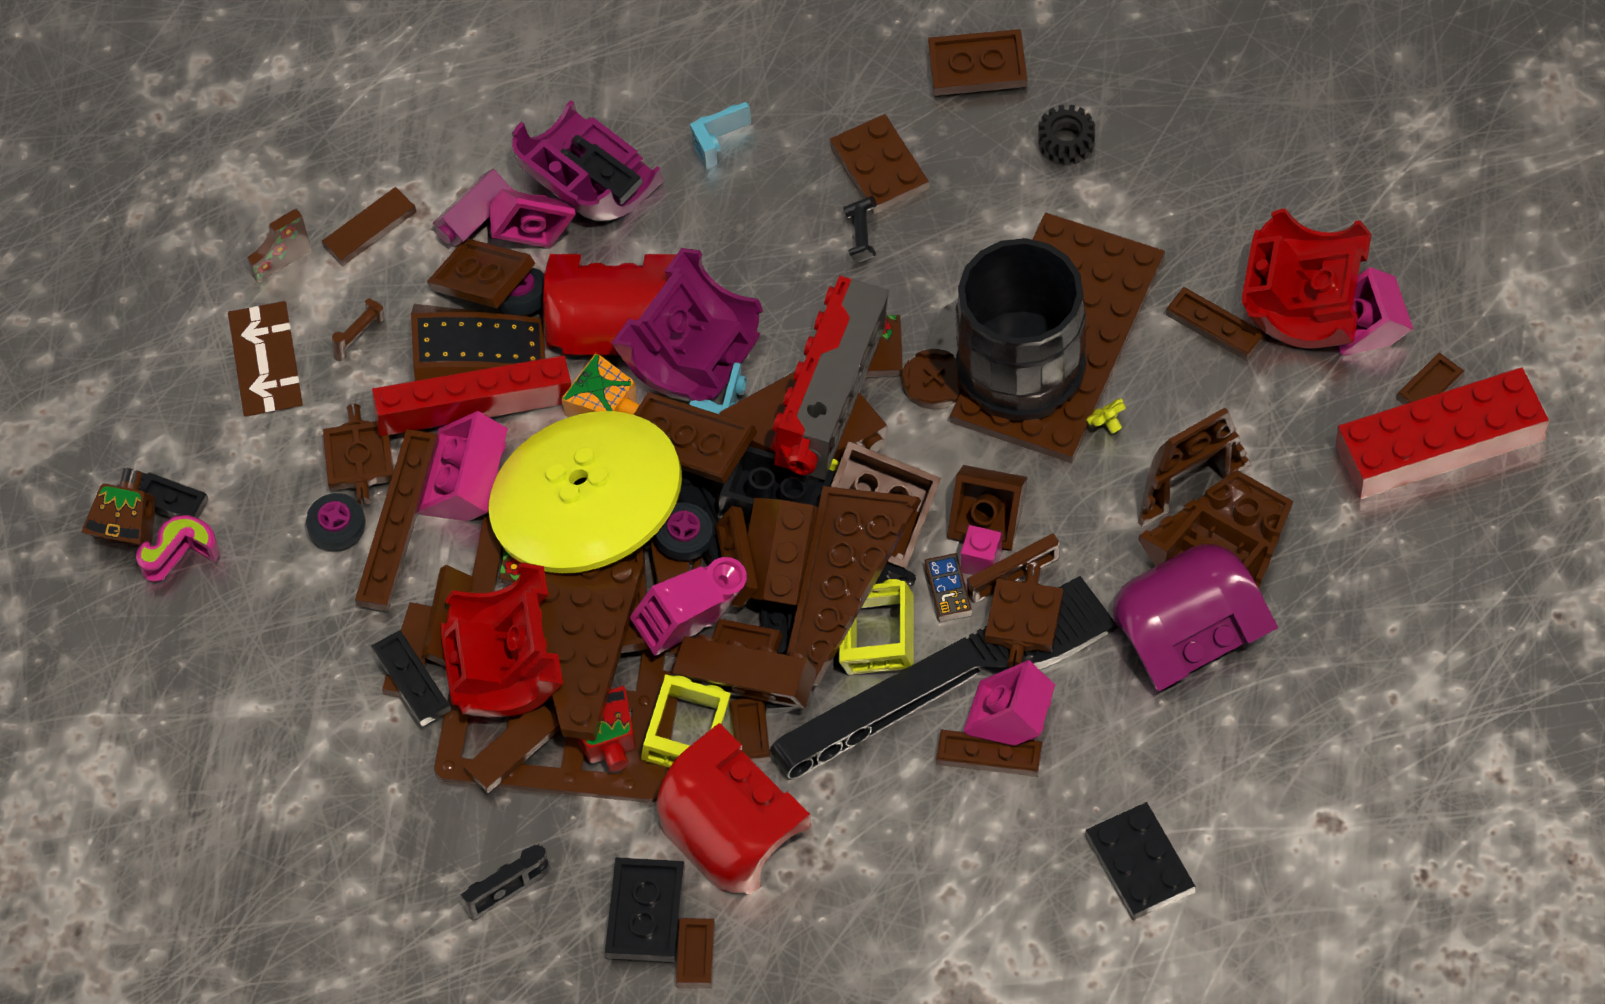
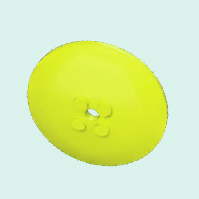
[489,411,682,573]

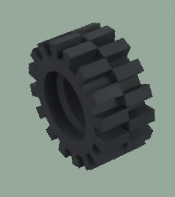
[1038,104,1095,165]

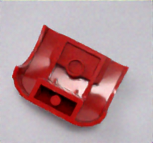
[1242,208,1372,348]
[543,254,677,355]
[440,562,563,717]
[657,722,811,896]

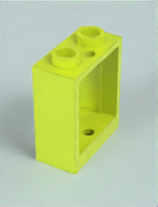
[839,579,914,675]
[641,674,731,768]

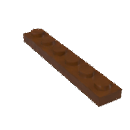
[355,429,440,611]

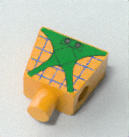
[562,353,640,417]

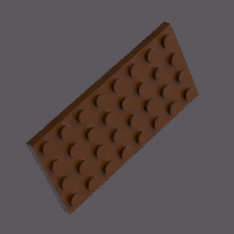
[950,212,1165,463]

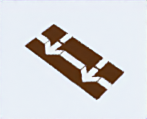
[228,301,303,417]

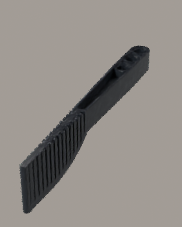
[770,576,1118,779]

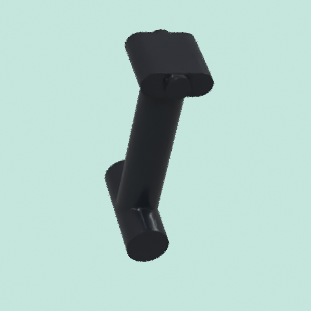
[843,196,877,262]

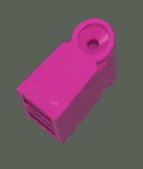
[629,557,747,656]

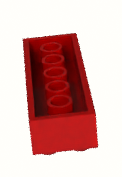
[1335,367,1549,499]

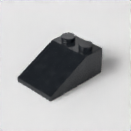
[718,446,835,526]

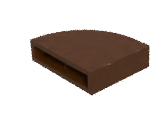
[719,371,887,462]

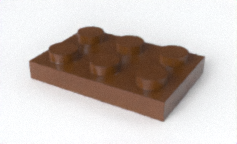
[928,29,1028,96]
[830,114,930,214]
[427,238,536,308]

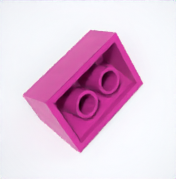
[418,411,508,521]

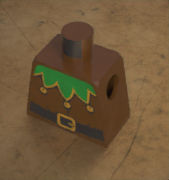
[82,468,155,547]

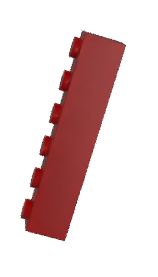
[372,355,571,437]

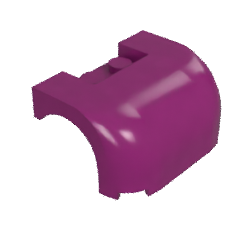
[512,100,664,221]
[611,248,764,402]
[1112,544,1278,692]

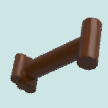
[332,298,384,361]

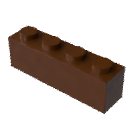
[672,635,817,709]

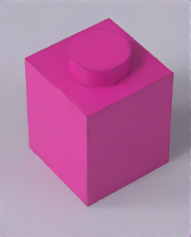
[960,525,1002,575]

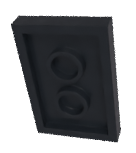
[1085,802,1196,921]
[605,857,685,962]

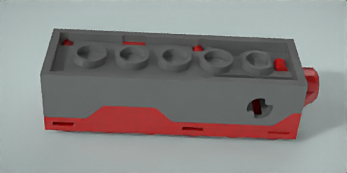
[771,275,889,480]

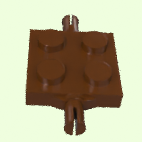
[323,404,394,505]
[985,564,1063,668]

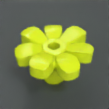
[1086,398,1126,434]

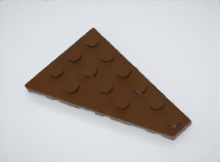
[518,560,645,741]

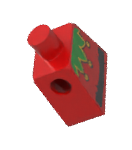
[575,685,636,772]

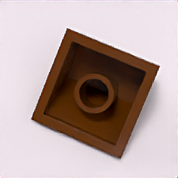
[947,465,1028,550]

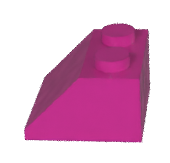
[489,189,575,248]
[1338,267,1413,356]
[964,660,1055,745]

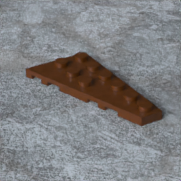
[787,486,921,686]

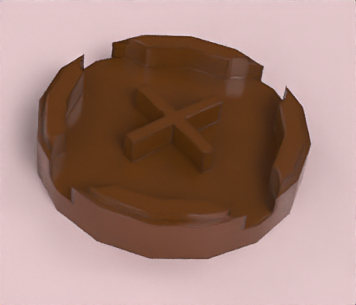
[901,348,963,410]

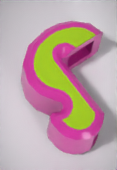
[136,515,220,582]

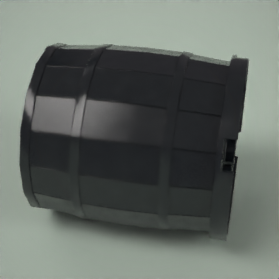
[955,238,1086,421]

